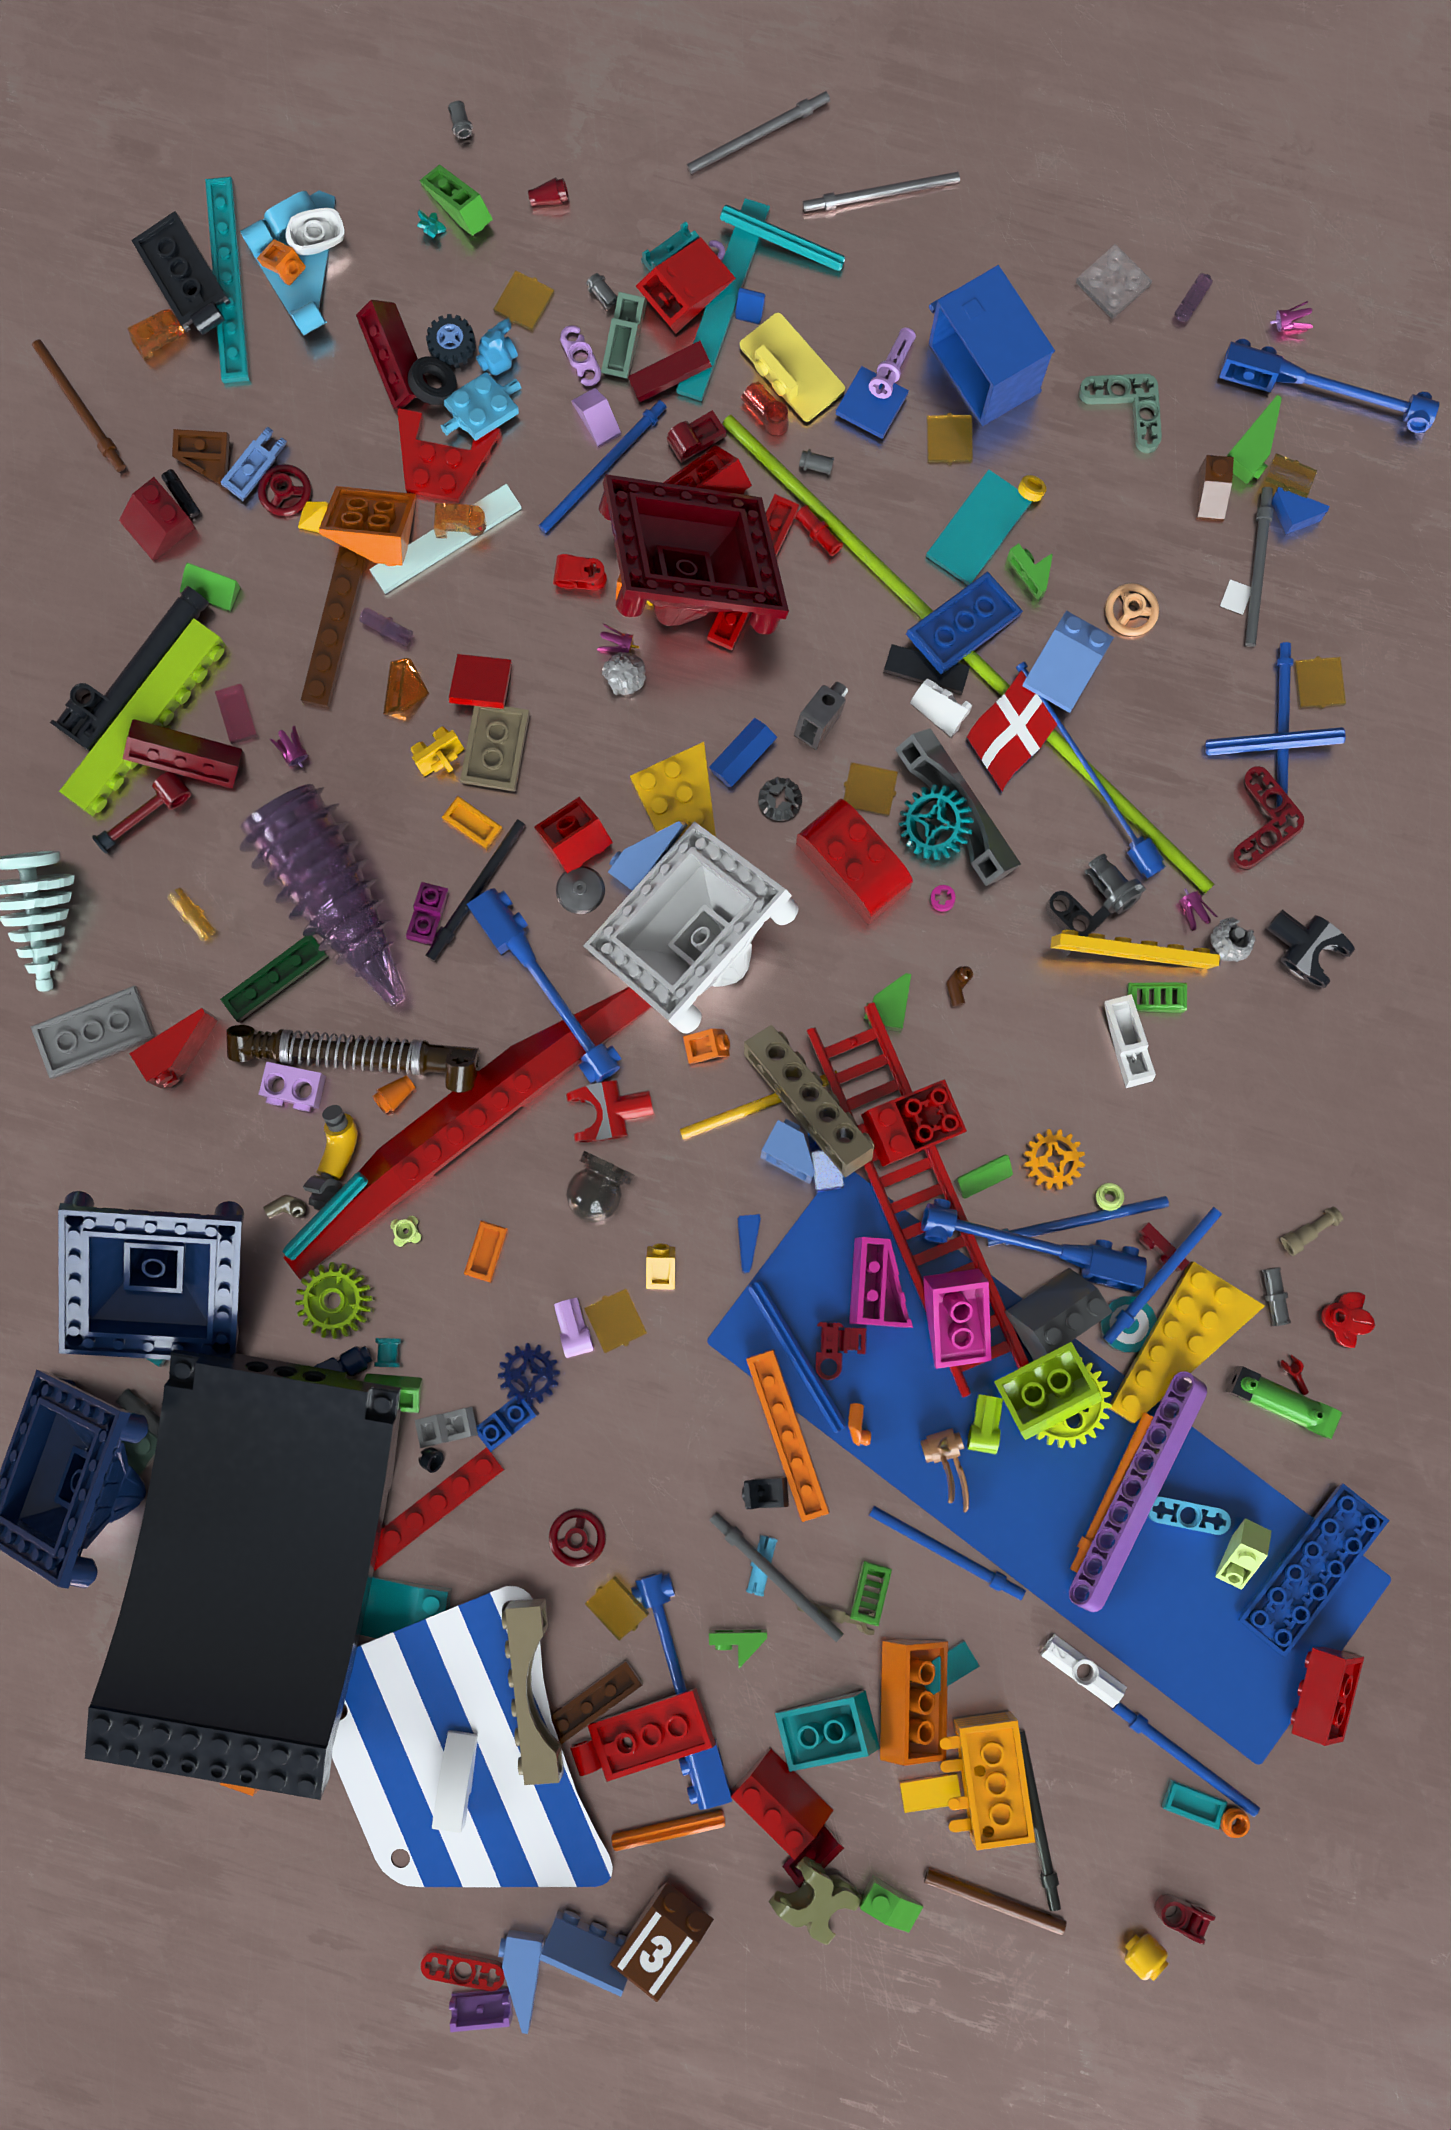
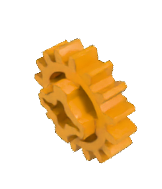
[1023,1129,1085,1190]

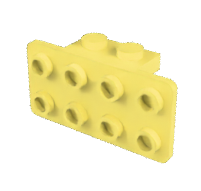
[740,313,845,422]

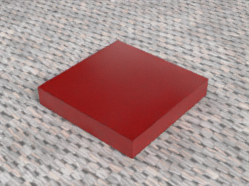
[449,654,512,709]

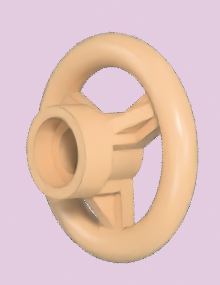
[1105,583,1159,636]

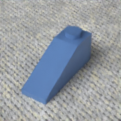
[608,821,688,891]
[498,1929,544,2034]

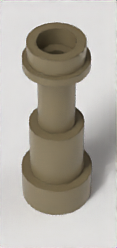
[1280,1206,1343,1256]

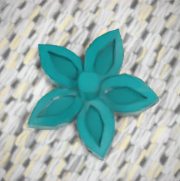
[417,209,447,238]

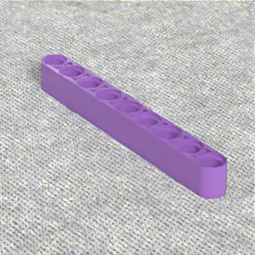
[1069,1371,1207,1612]

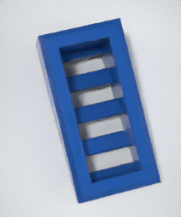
[737,1214,761,1274]

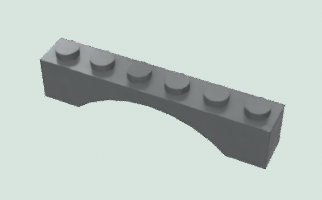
[895,728,1021,886]

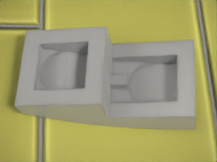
[415,1407,478,1448]

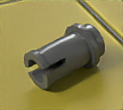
[448,101,473,139]
[586,273,618,310]
[799,449,834,475]

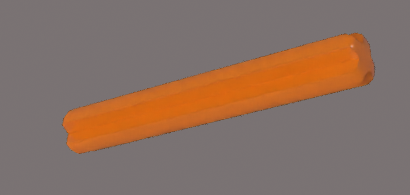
[611,1810,725,1851]

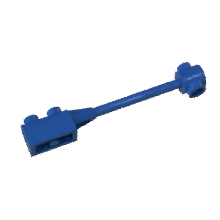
[1219,339,1440,433]
[466,888,621,1084]
[921,1199,1147,1293]
[631,1572,732,1810]

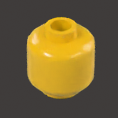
[1124,1934,1169,1981]

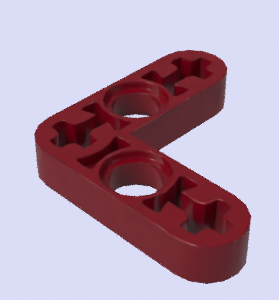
[1234,766,1304,869]

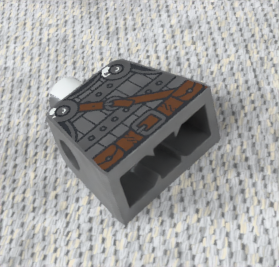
[794,682,848,750]

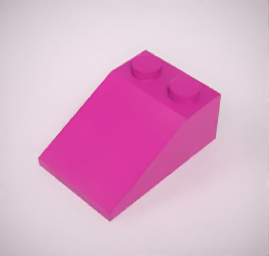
[923,1269,991,1369]

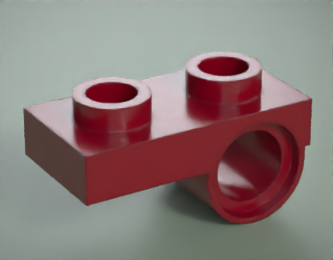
[667,410,727,463]

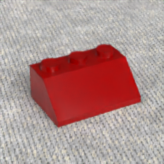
[663,445,752,494]
[1291,1647,1364,1746]
[731,1747,834,1860]

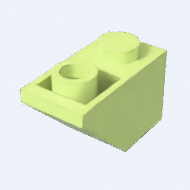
[1215,1518,1272,1590]

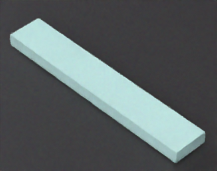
[369,484,522,594]

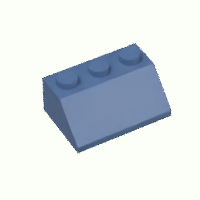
[760,1119,815,1184]
[539,1910,628,1997]

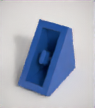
[1272,486,1330,535]

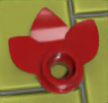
[1321,1292,1375,1348]

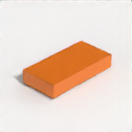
[464,1220,508,1283]

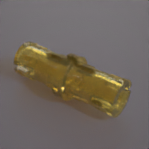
[167,888,216,941]

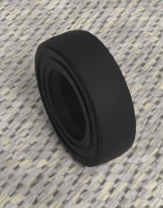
[408,356,457,405]

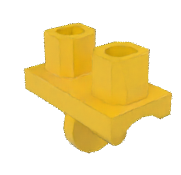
[411,726,465,777]

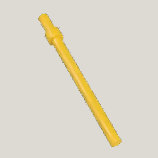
[680,1070,837,1139]

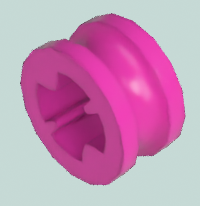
[931,885,956,912]

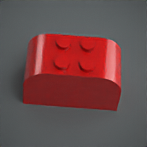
[796,798,913,925]

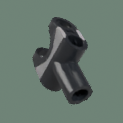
[1266,909,1355,988]

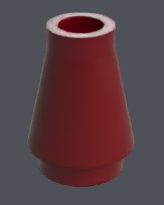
[528,177,569,207]

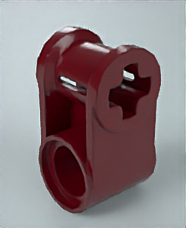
[1155,1894,1216,1945]

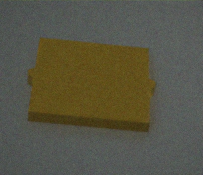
[493,270,554,331]
[927,413,973,465]
[1265,453,1317,498]
[1295,656,1346,709]
[844,763,898,816]
[584,1289,647,1353]
[585,1576,649,1641]

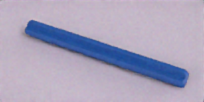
[749,1281,847,1433]

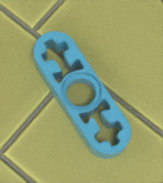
[1148,1496,1231,1535]

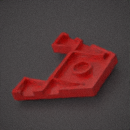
[398,408,501,503]

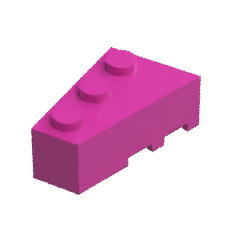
[849,1237,913,1328]

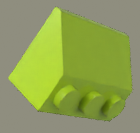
[994,1342,1102,1440]

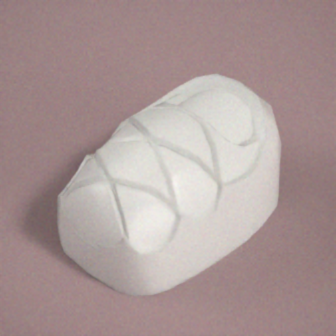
[286,208,345,255]

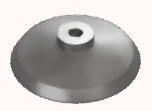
[556,866,605,914]

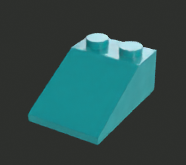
[360,1576,452,1639]
[775,1690,880,1772]

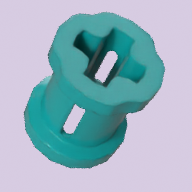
[374,1338,401,1367]

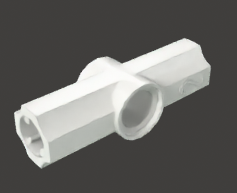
[1040,1634,1127,1708]

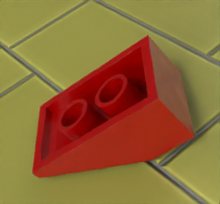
[129,1008,218,1089]

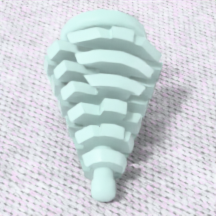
[0,851,75,992]

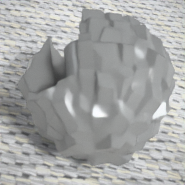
[602,652,646,695]
[1211,917,1256,962]

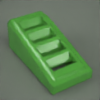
[1127,982,1187,1013]
[850,1561,892,1627]

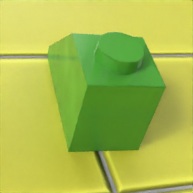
[864,973,911,1032]
[859,1875,923,1933]

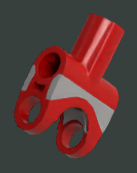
[566,1080,654,1143]

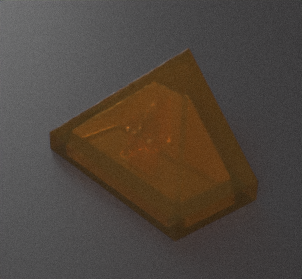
[383,658,429,715]

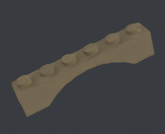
[502,1598,564,1785]

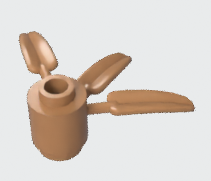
[920,1428,969,1513]

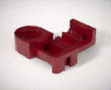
[816,1322,867,1380]

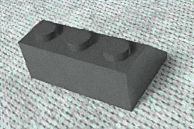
[1004,1268,1113,1360]

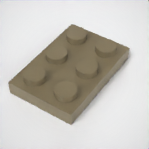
[460,706,530,792]

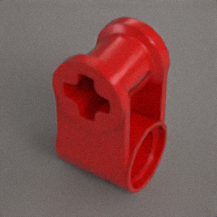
[553,554,607,591]

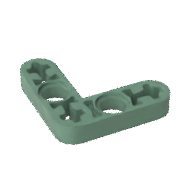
[1078,374,1162,453]

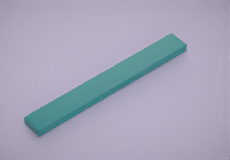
[205,177,250,383]
[677,198,770,402]

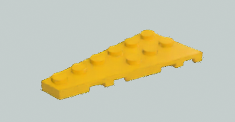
[630,742,716,843]
[1108,1261,1265,1423]

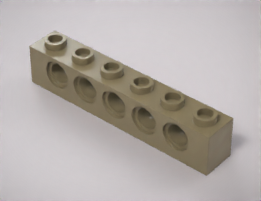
[744,1025,874,1177]

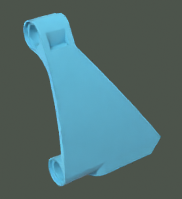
[240,190,336,336]

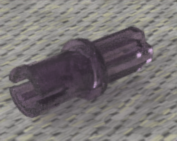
[359,607,413,647]

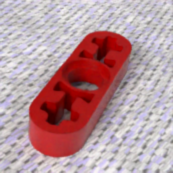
[421,1949,505,1991]

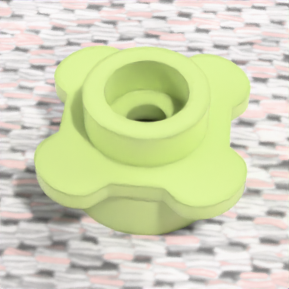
[390,1216,421,1247]

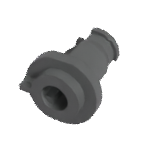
[1084,854,1146,914]

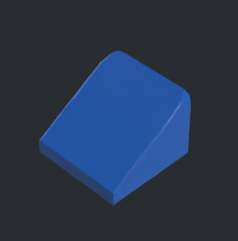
[735,288,766,324]

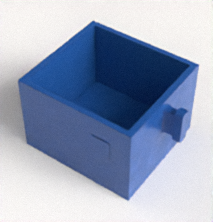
[929,265,1055,427]

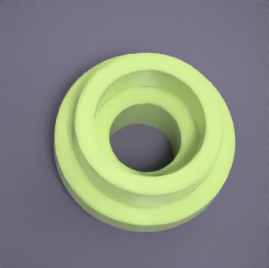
[1096,1183,1124,1211]

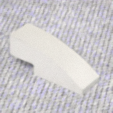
[1104,994,1156,1088]
[432,1730,478,1833]

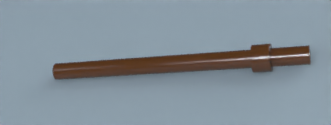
[32,339,126,472]

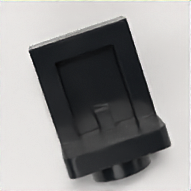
[742,1477,789,1510]

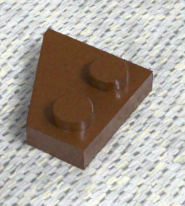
[172,429,230,487]

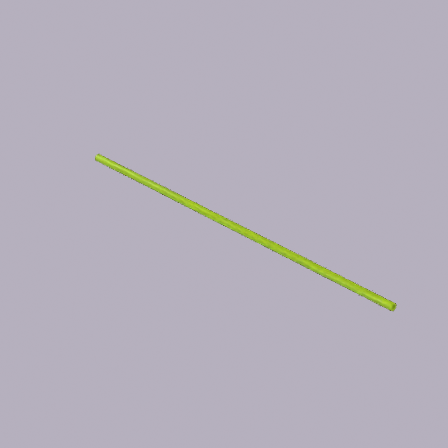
[722,415,1215,894]

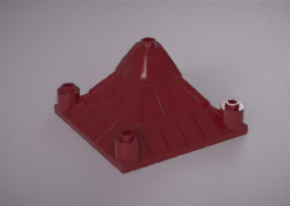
[599,474,789,634]

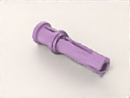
[869,328,916,399]

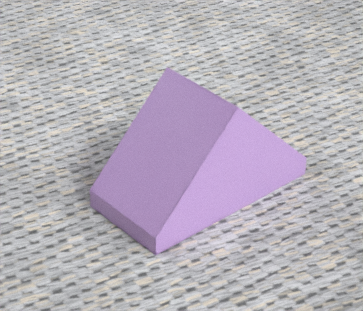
[572,388,621,447]

